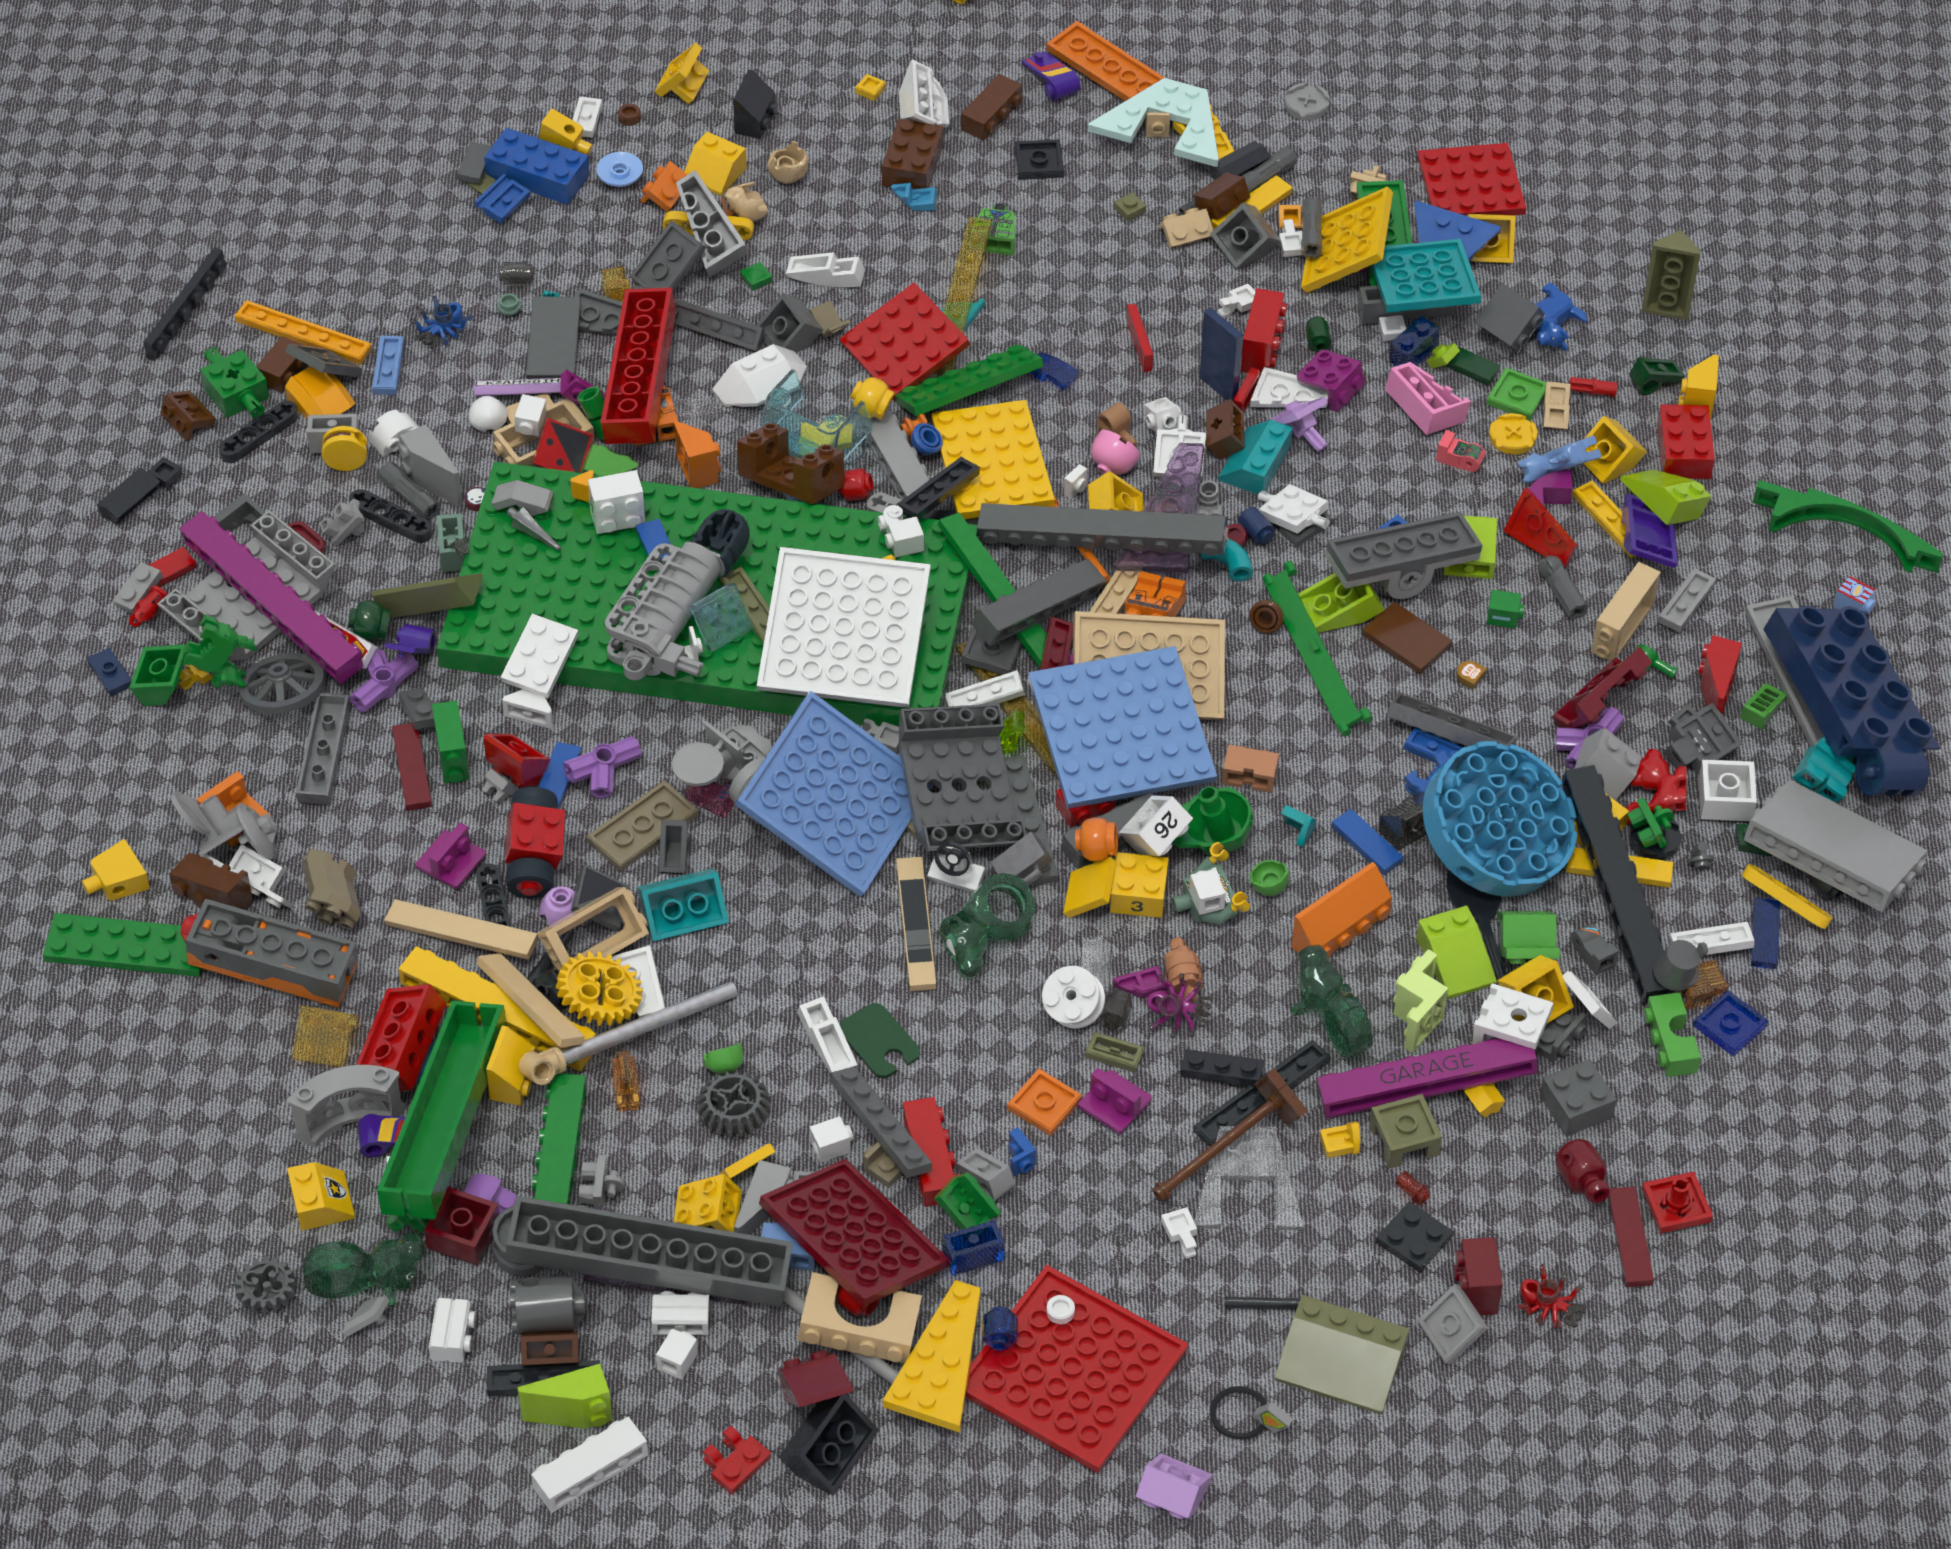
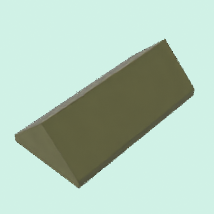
[1641,230,1701,320]
[371,573,483,618]

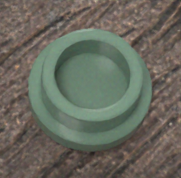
[497,293,521,316]

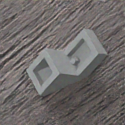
[491,480,553,516]

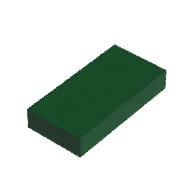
[1446,346,1501,386]

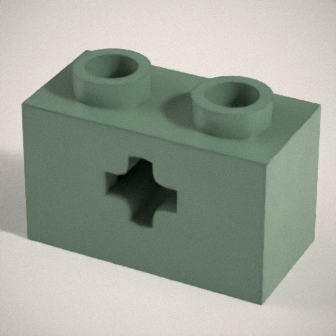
[437,513,466,572]

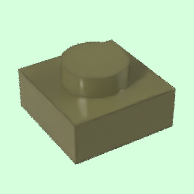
[1114,192,1147,222]

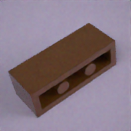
[961,74,1023,141]

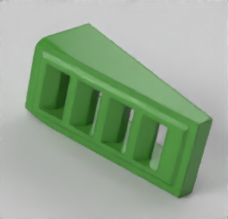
[1740,683,1786,729]

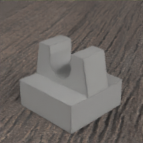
[482,768,519,803]

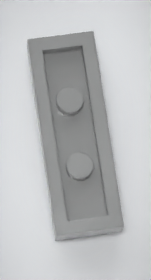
[1658,568,1716,633]

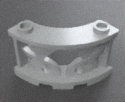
[287,1065,406,1148]

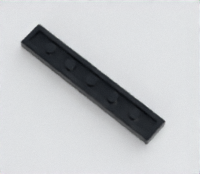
[1193,1040,1331,1147]

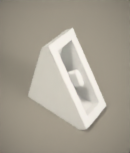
[502,689,553,729]

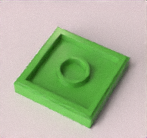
[1486,367,1546,421]

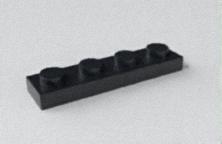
[898,457,980,520]
[487,1360,601,1396]

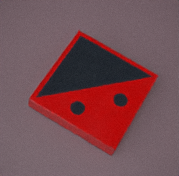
[531,418,593,473]

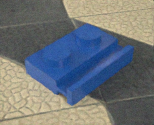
[475,174,530,224]

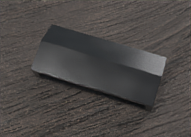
[1209,141,1271,180]
[96,468,160,525]

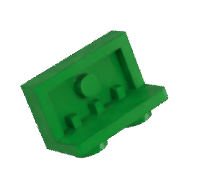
[934,1172,1001,1239]

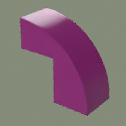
[1529,470,1572,505]

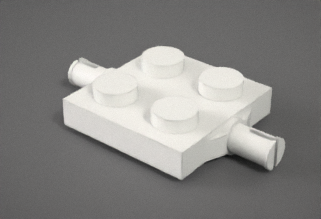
[1153,415,1206,488]
[1258,484,1330,534]

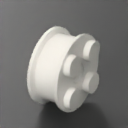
[1042,966,1105,1029]

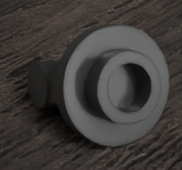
[1688,841,1714,869]

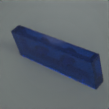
[1750,898,1780,969]

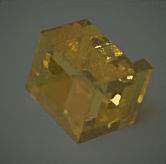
[601,265,630,302]

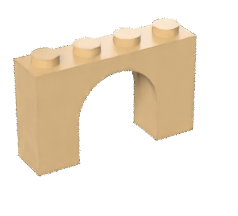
[797,1272,922,1363]

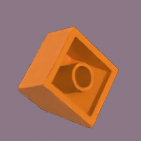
[674,422,721,488]

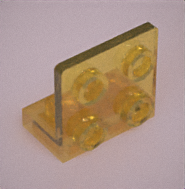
[292,1005,360,1067]

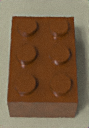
[882,118,943,189]

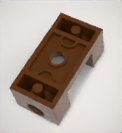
[737,423,845,504]

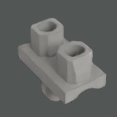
[320,499,364,546]
[579,1155,625,1210]

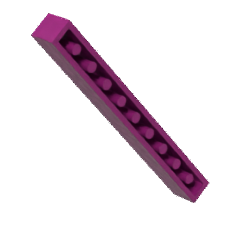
[179,511,364,684]

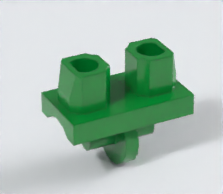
[1627,797,1674,848]

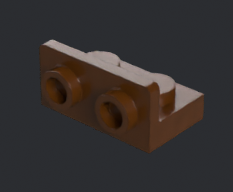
[160,390,216,440]

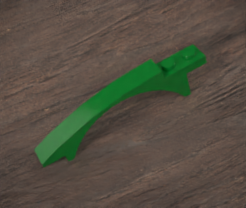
[1753,480,1943,573]

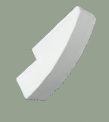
[786,252,865,287]
[797,996,857,1073]

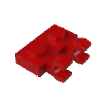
[703,1426,771,1495]

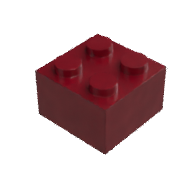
[424,1187,500,1265]
[1453,1237,1503,1315]

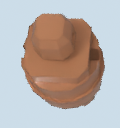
[1164,937,1203,1004]

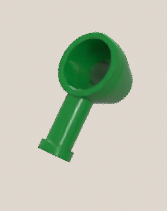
[1635,644,1678,679]

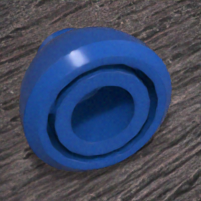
[911,423,943,455]

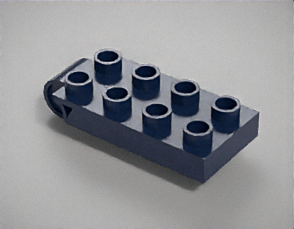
[1763,606,1941,796]

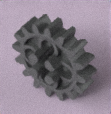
[234,1256,296,1314]

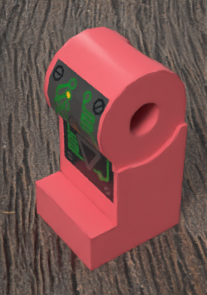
[1436,430,1486,472]

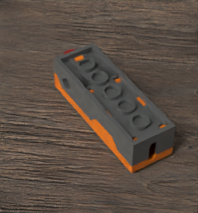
[180,899,357,1008]

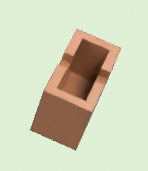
[1222,745,1279,793]

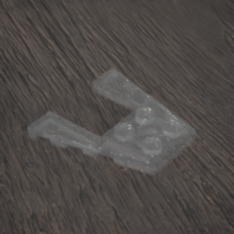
[1194,1126,1304,1231]

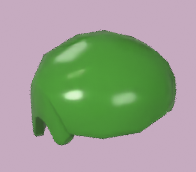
[1250,860,1289,896]
[703,1042,744,1075]

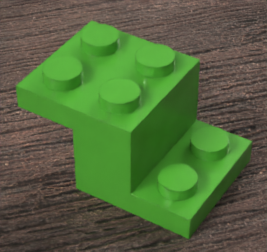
[1497,911,1560,964]

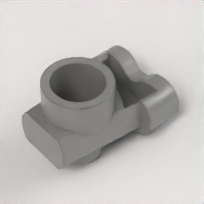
[1193,480,1223,516]

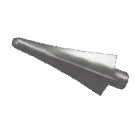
[507,507,561,551]

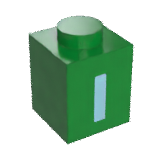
[1486,589,1525,629]

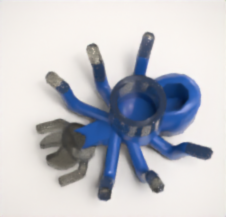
[409,295,473,349]

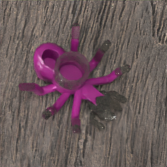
[1147,973,1213,1039]

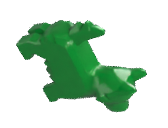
[183,614,257,689]

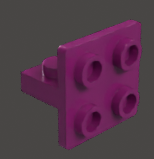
[415,823,487,889]
[1078,1068,1152,1134]

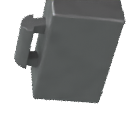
[990,832,1053,891]

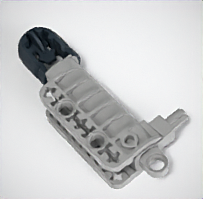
[605,509,750,680]

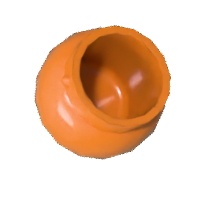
[1075,817,1118,861]

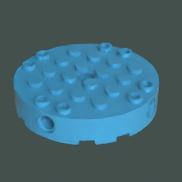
[1423,741,1577,897]

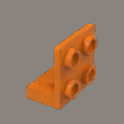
[196,771,271,847]

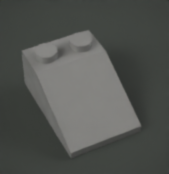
[398,424,463,506]

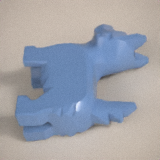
[1517,435,1602,483]

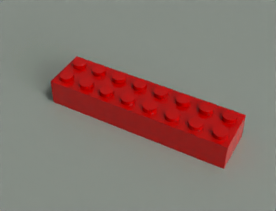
[601,288,677,444]

